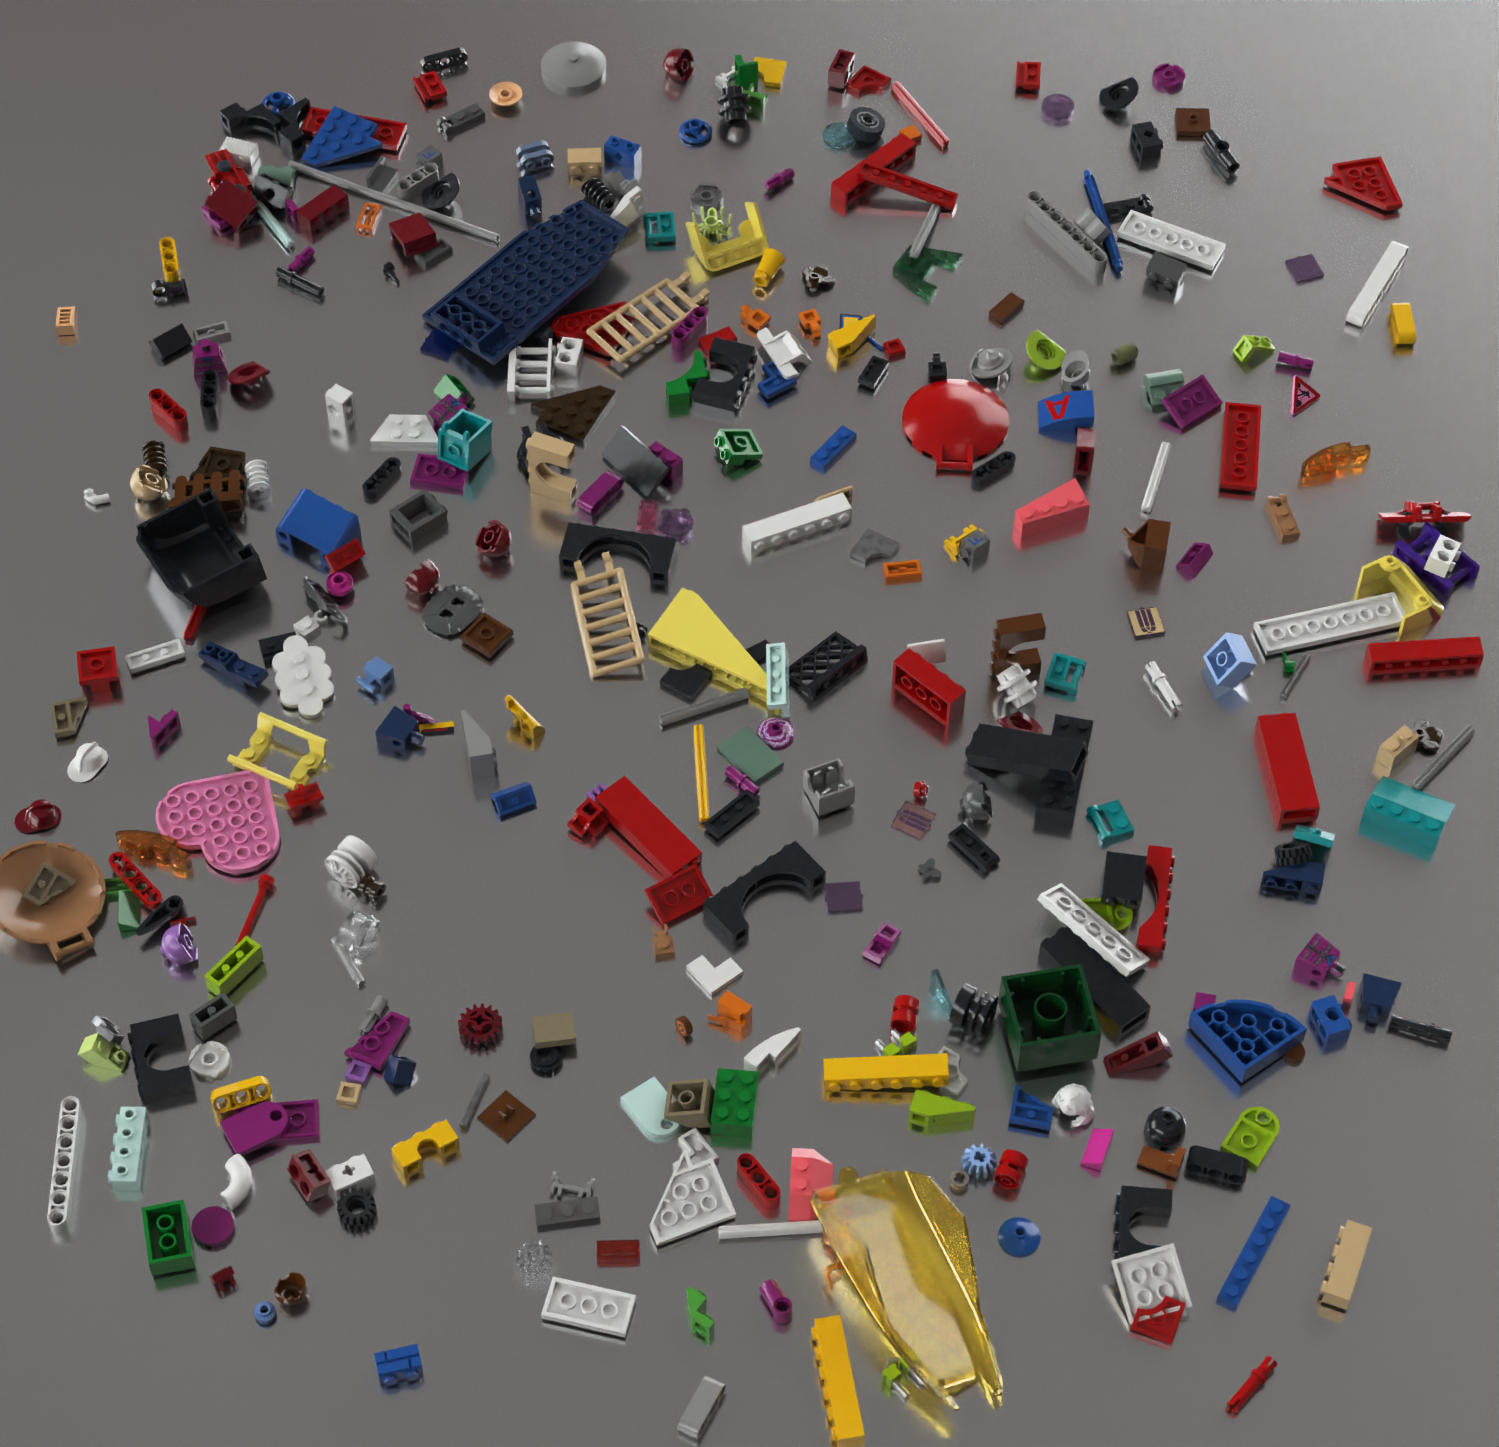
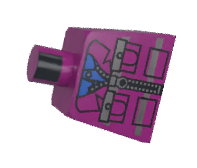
[192,339,228,378]
[428,391,471,426]
[1294,932,1346,981]

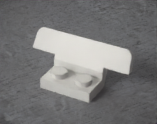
[757,327,812,379]

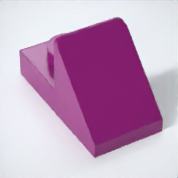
[148,709,181,749]

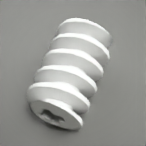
[245,459,270,501]

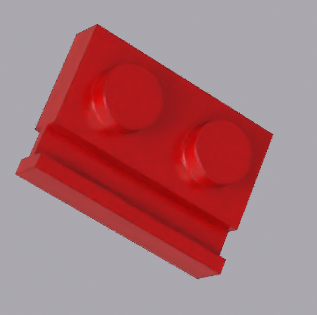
[1016,61,1041,90]
[413,71,447,103]

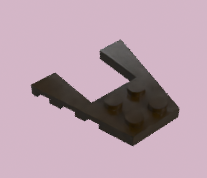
[187,446,246,518]

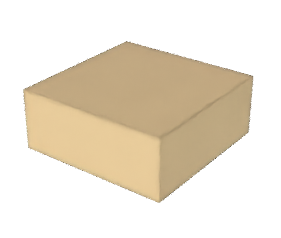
[336,1081,362,1107]

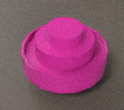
[326,571,354,597]

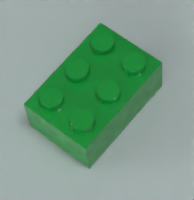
[711,1068,759,1139]
[141,1199,195,1276]

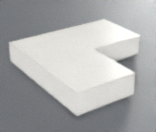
[686,955,743,996]
[673,1127,719,1169]

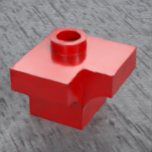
[567,797,609,838]

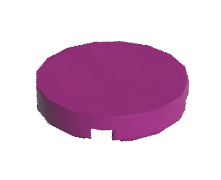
[1152,63,1186,90]
[191,1206,235,1247]

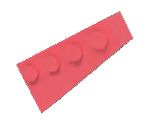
[1014,478,1090,538]

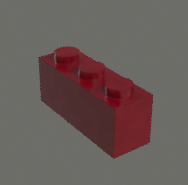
[296,185,349,233]

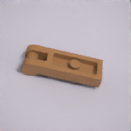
[1266,494,1300,540]

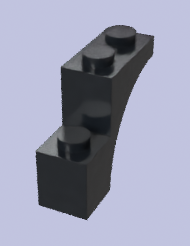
[278,97,311,154]
[220,102,283,136]

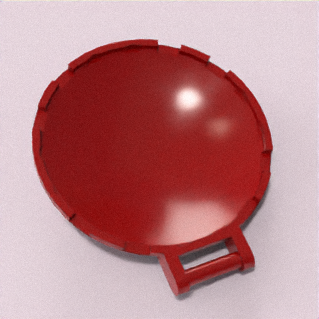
[902,379,1009,472]

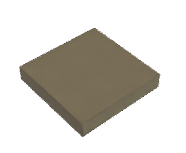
[532,1012,576,1048]

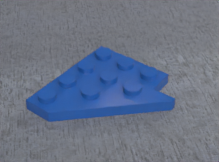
[301,106,383,168]

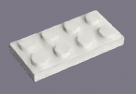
[541,1276,636,1337]

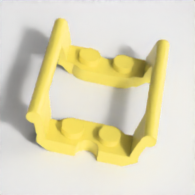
[227,712,328,791]

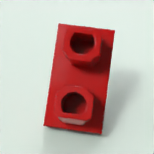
[284,782,324,813]

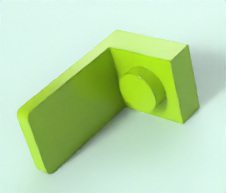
[1232,335,1275,363]

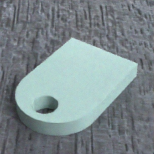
[620,1076,681,1139]

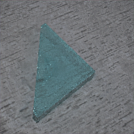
[929,969,953,1018]

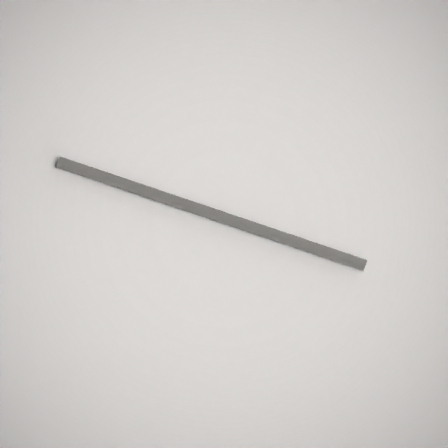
[288,160,500,243]

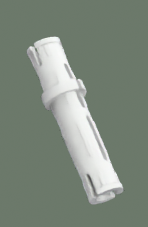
[1145,661,1183,712]

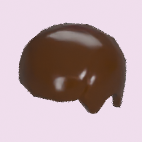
[274,1272,308,1306]

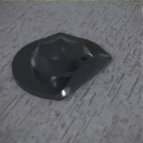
[1099,77,1139,110]
[422,172,460,210]

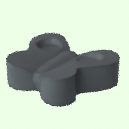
[918,858,941,881]

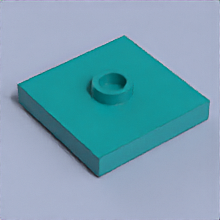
[1293,824,1335,848]

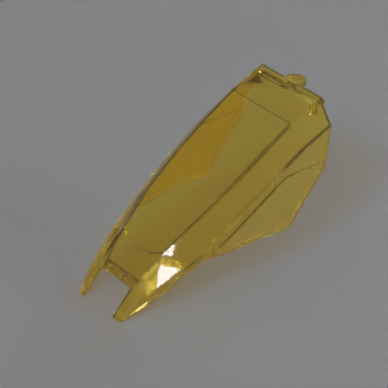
[810,1167,1004,1411]

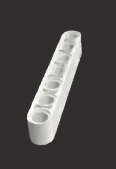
[1345,241,1409,328]
[47,1096,83,1235]

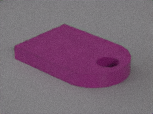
[220,1102,288,1156]

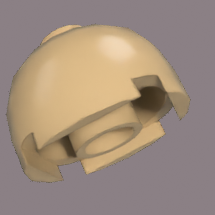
[130,465,168,501]

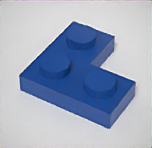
[758,361,797,399]

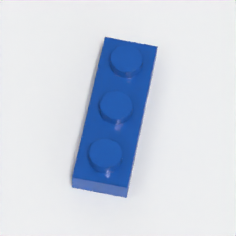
[810,425,857,470]

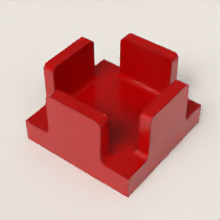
[76,646,120,694]

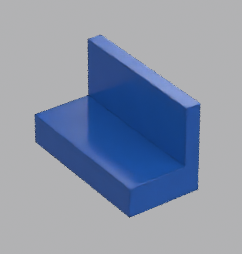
[490,782,537,816]

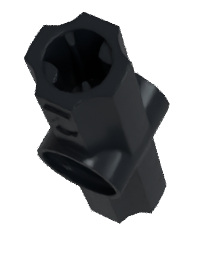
[1202,129,1240,174]

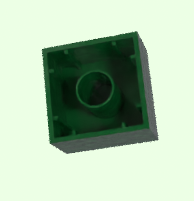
[998,964,1102,1072]

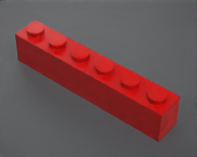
[831,133,916,206]
[1365,636,1484,673]

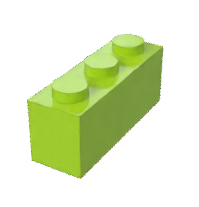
[204,935,264,996]

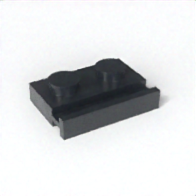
[258,631,296,665]

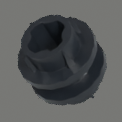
[717,86,751,124]

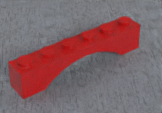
[1136,845,1175,958]

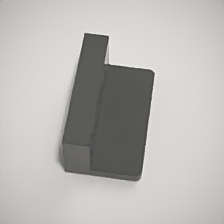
[366,156,399,194]

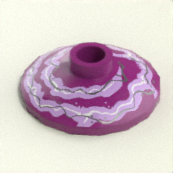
[757,717,795,749]

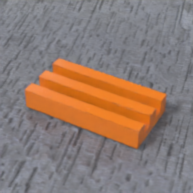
[355,202,382,233]
[883,559,922,582]

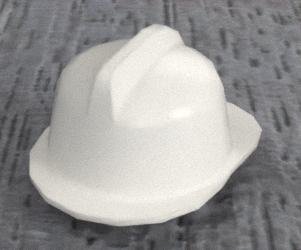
[67,741,108,783]

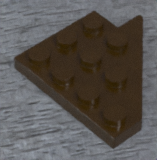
[531,385,616,444]

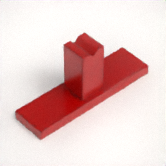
[169,916,196,926]

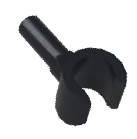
[383,262,400,284]

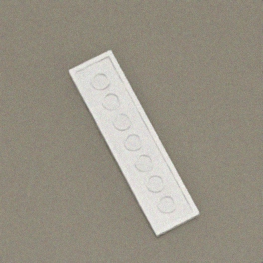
[1253,592,1405,656]

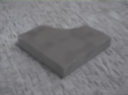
[850,528,900,564]

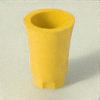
[753,248,785,287]

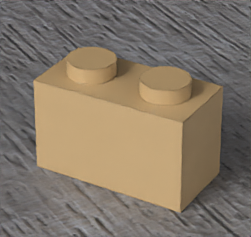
[568,148,602,175]
[1376,725,1419,771]

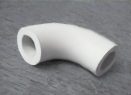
[220,1154,252,1210]

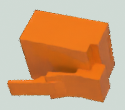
[707,990,752,1034]

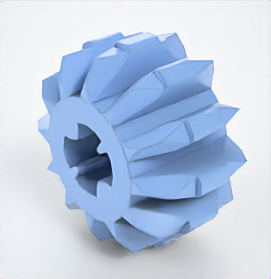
[961,1143,997,1180]

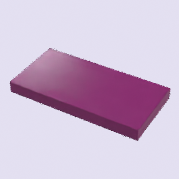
[235,1099,320,1143]

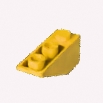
[827,314,876,360]

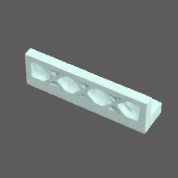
[766,642,790,717]

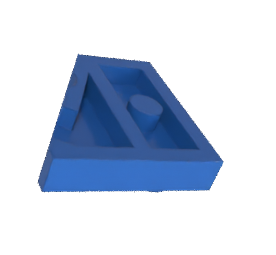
[1009,1085,1054,1131]

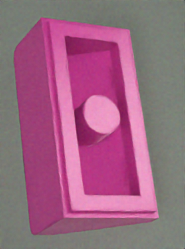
[1081,1128,1114,1171]

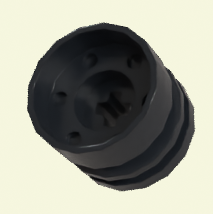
[949,983,999,1036]

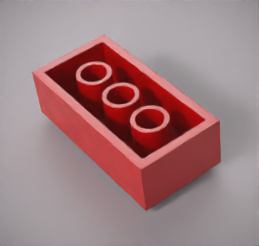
[892,648,966,726]

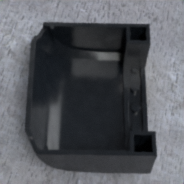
[136,488,267,607]

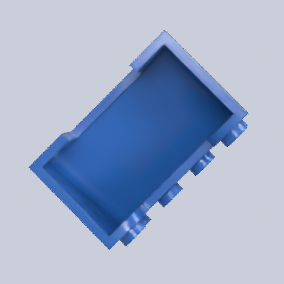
[275,489,362,565]

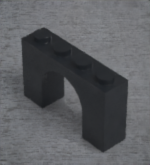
[693,337,758,412]
[127,1014,195,1104]
[1113,1185,1173,1260]

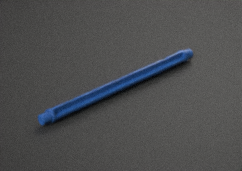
[1084,169,1123,272]

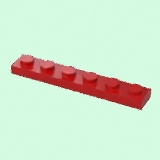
[856,160,958,210]

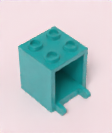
[437,409,493,472]

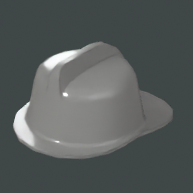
[1061,350,1090,388]

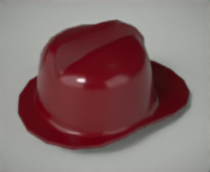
[14,799,62,833]

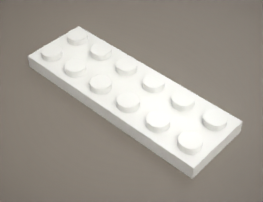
[1117,210,1226,271]
[1037,883,1150,977]

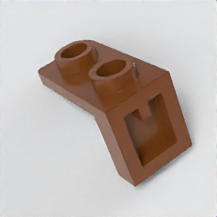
[1137,1145,1186,1178]

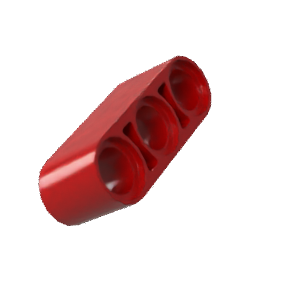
[149,388,189,432]
[737,1153,781,1210]

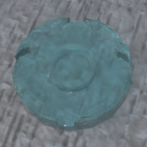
[823,122,856,150]

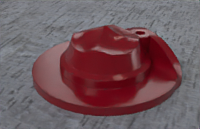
[227,361,270,386]
[997,712,1043,734]

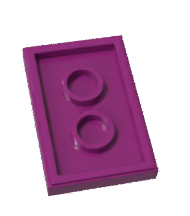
[1161,374,1223,430]
[410,453,470,492]

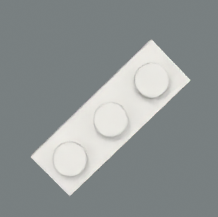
[125,638,186,674]

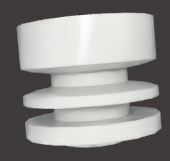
[324,835,378,889]

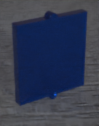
[420,329,459,360]

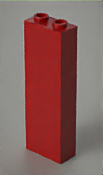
[1255,713,1320,822]
[595,776,702,878]

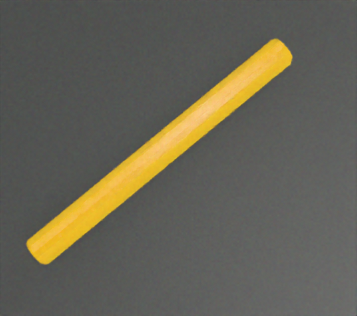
[693,724,710,823]

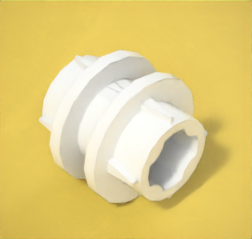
[996,663,1038,708]

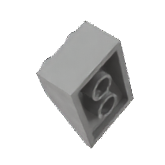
[461,710,498,779]

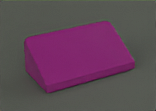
[1176,542,1213,577]

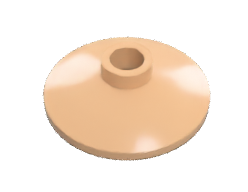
[489,82,522,106]

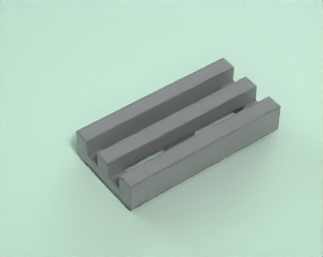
[192,321,231,344]

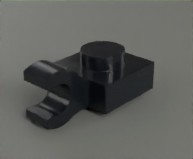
[928,352,947,381]

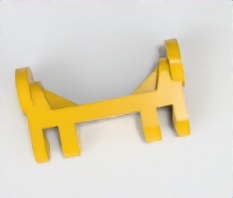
[944,524,985,556]

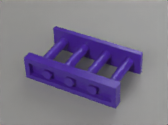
[1393,522,1480,599]

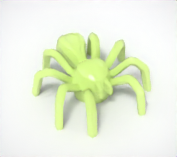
[692,206,732,242]

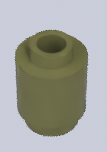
[1111,342,1138,365]

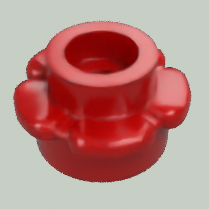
[913,781,929,800]

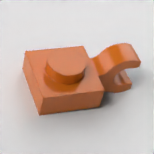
[740,305,771,331]
[798,308,821,338]

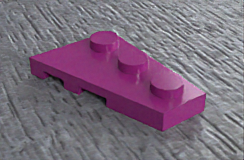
[344,1011,410,1071]

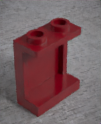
[204,179,260,234]
[389,212,438,258]

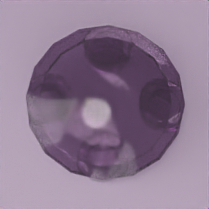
[657,508,694,538]

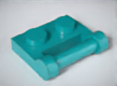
[643,211,676,245]
[1044,652,1087,695]
[1086,799,1134,843]

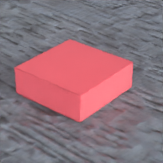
[1342,981,1356,1010]

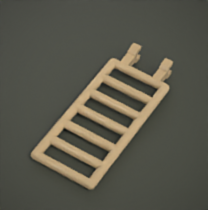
[586,271,710,363]
[571,551,645,678]

